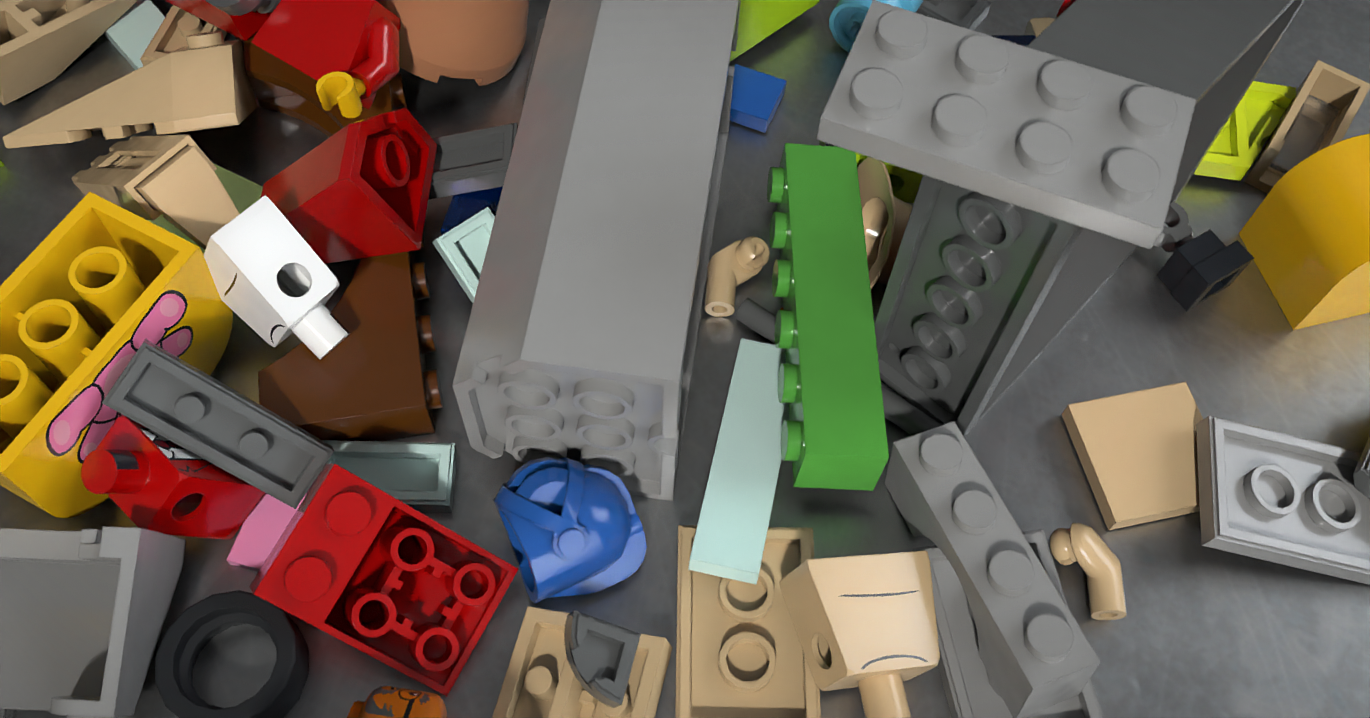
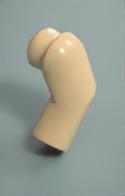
[705,236,770,317]
[1050,523,1127,620]

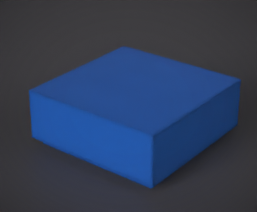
[730,64,787,133]

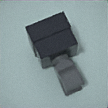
[1153,202,1254,312]

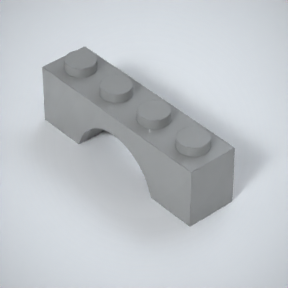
[884,421,1101,718]

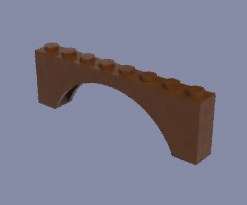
[244,31,443,442]

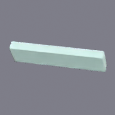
[688,338,789,585]

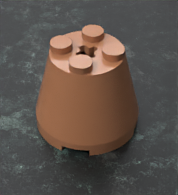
[375,0,529,86]

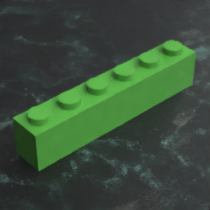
[767,143,889,491]

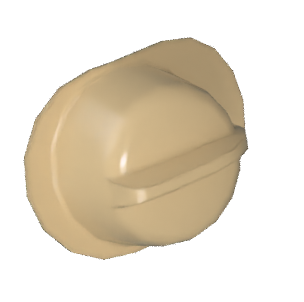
[857,157,913,289]

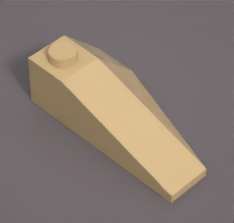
[2,31,257,149]

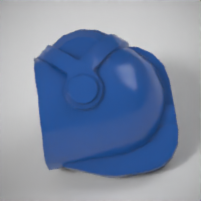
[493,457,647,604]

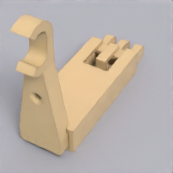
[71,135,240,250]

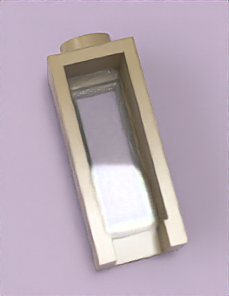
[1244,60,1370,194]

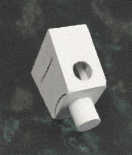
[203,195,350,360]

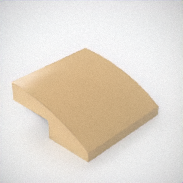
[492,606,673,718]

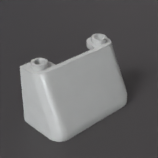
[0,526,186,718]

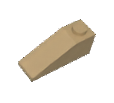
[0,0,138,106]

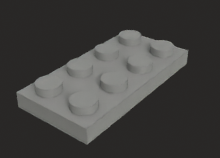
[817,0,1196,249]

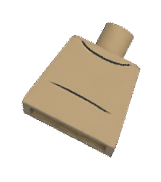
[779,550,940,718]

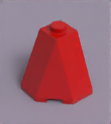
[261,108,437,264]

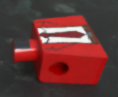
[81,414,265,540]

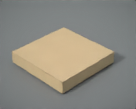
[1061,382,1203,531]

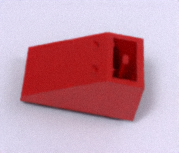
[249,463,518,696]

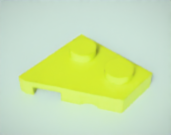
[1194,81,1297,181]

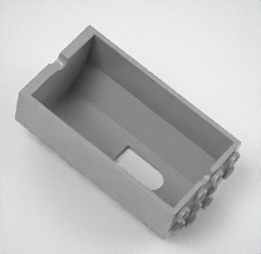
[452,0,741,501]

